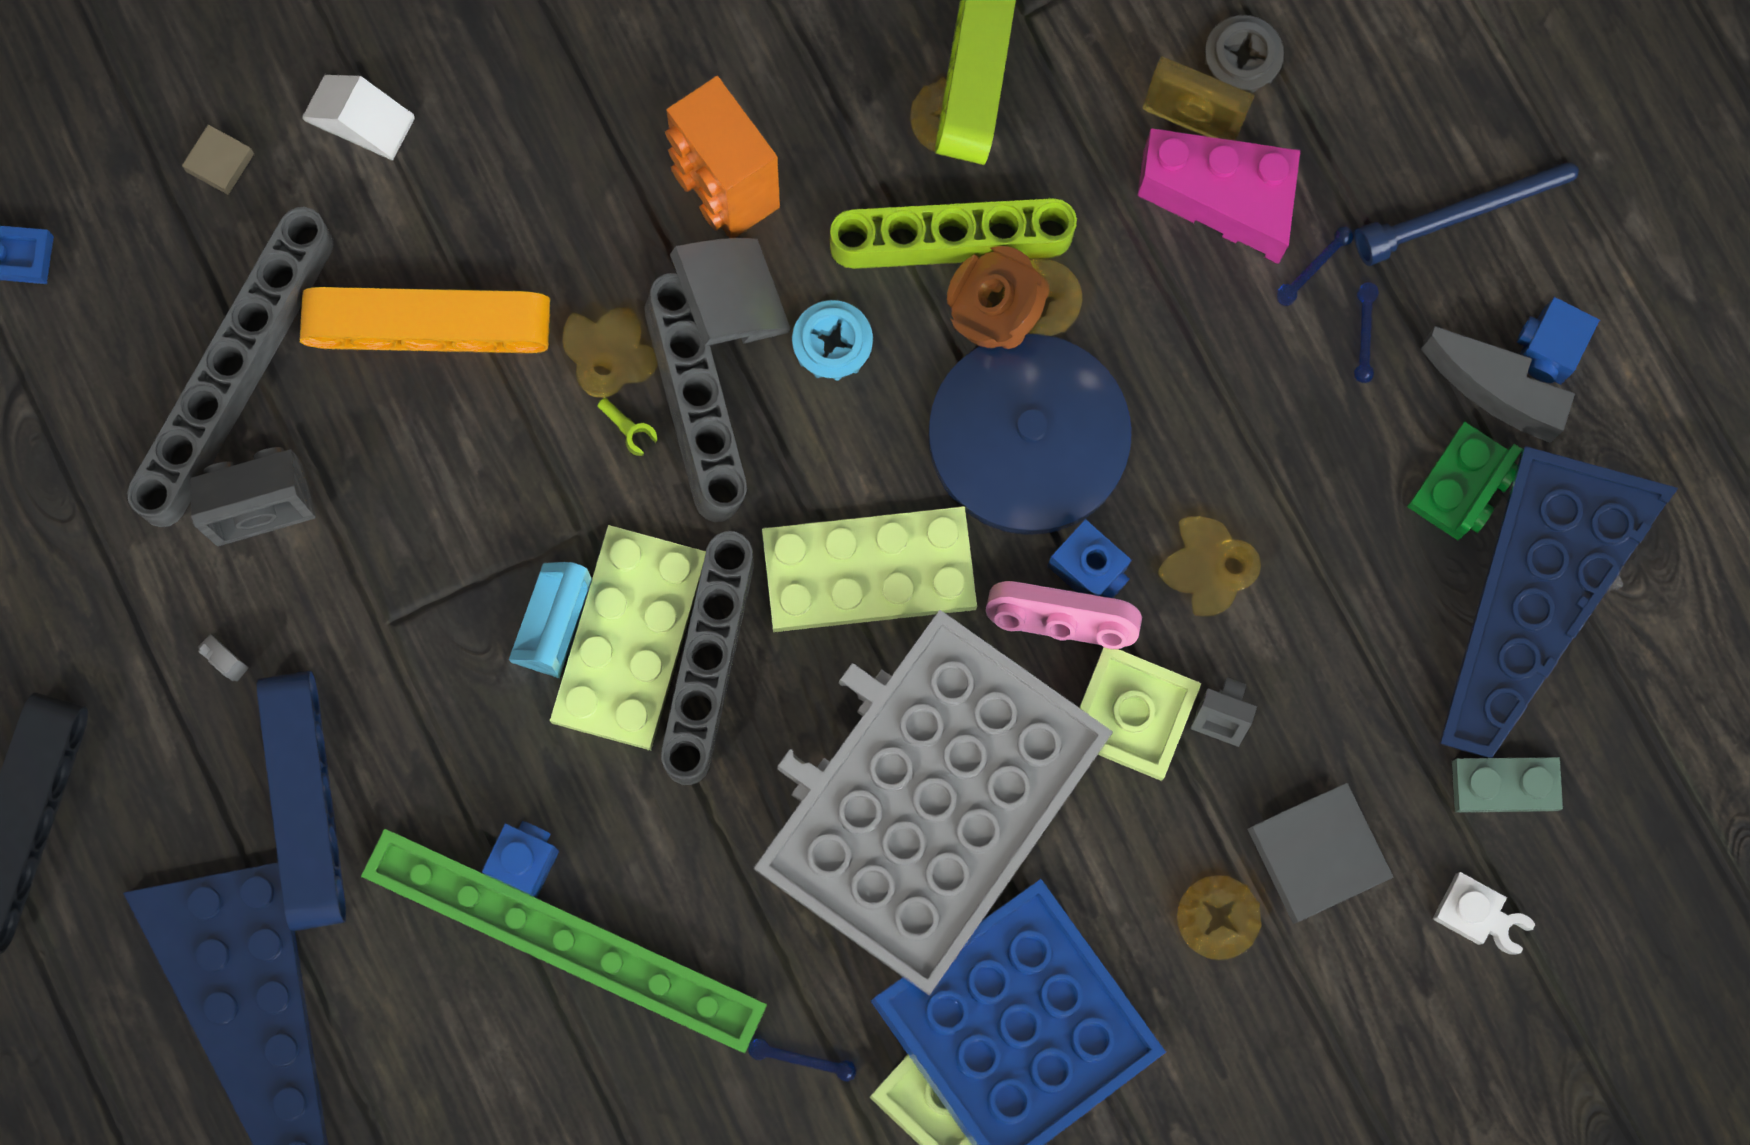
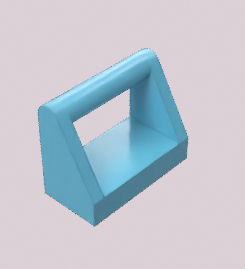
[509,562,592,679]

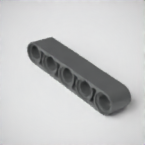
[645,273,747,522]
[661,531,754,785]

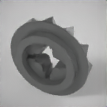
[1205,15,1284,93]

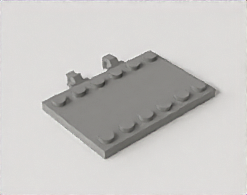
[754,610,1113,995]

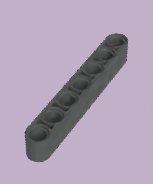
[127,207,334,527]

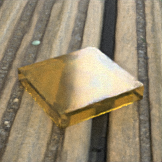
[1143,56,1255,141]

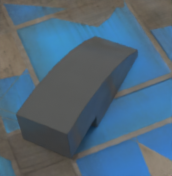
[1421,327,1575,443]

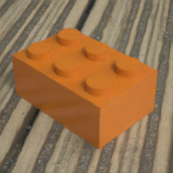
[665,75,780,238]

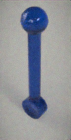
[1276,227,1354,306]
[1354,282,1379,383]
[748,1039,857,1081]

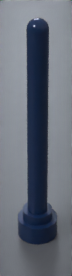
[1354,162,1579,266]

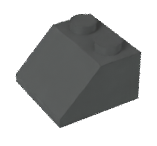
[190,447,316,547]

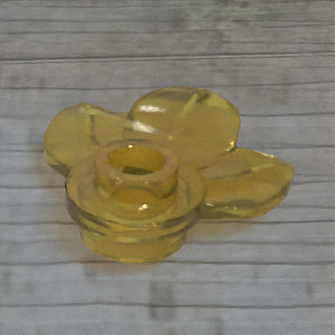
[562,307,658,398]
[1158,516,1261,616]

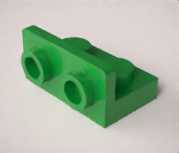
[1407,422,1522,540]

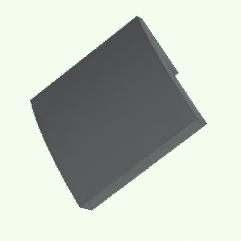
[670,238,791,347]
[1248,783,1393,924]

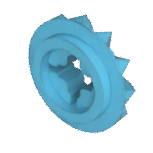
[792,300,873,381]

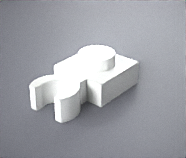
[1433,872,1535,955]

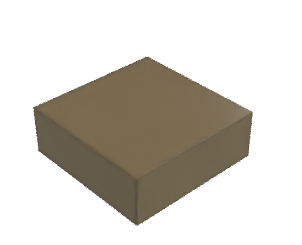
[182,125,254,195]

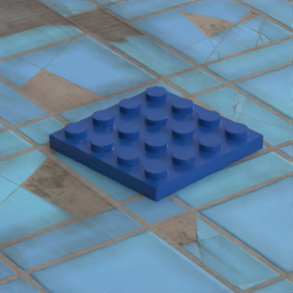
[871,879,1166,1145]

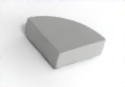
[198,634,249,681]

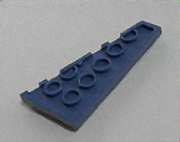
[1439,446,1678,758]
[123,863,328,1145]

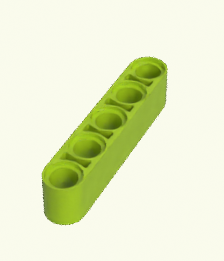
[935,0,1016,165]
[830,199,1077,269]

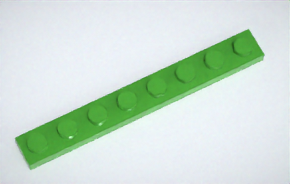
[361,829,767,1054]

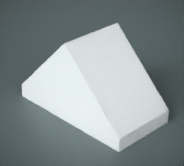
[302,75,415,160]

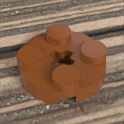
[947,246,1050,349]

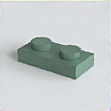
[1452,757,1563,812]

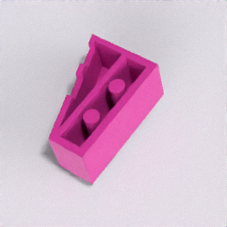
[1138,128,1300,264]

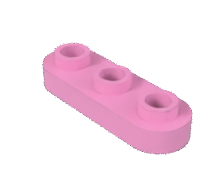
[986,581,1142,649]

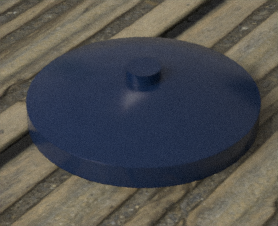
[928,334,1131,535]

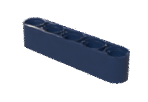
[257,670,346,931]

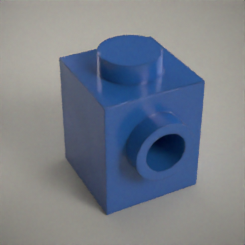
[1516,297,1600,385]
[1047,519,1132,598]
[482,821,559,898]

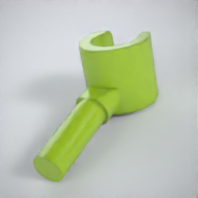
[597,398,657,456]

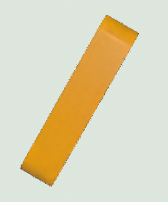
[300,287,550,353]

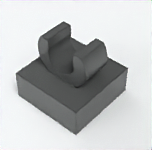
[1190,677,1257,747]

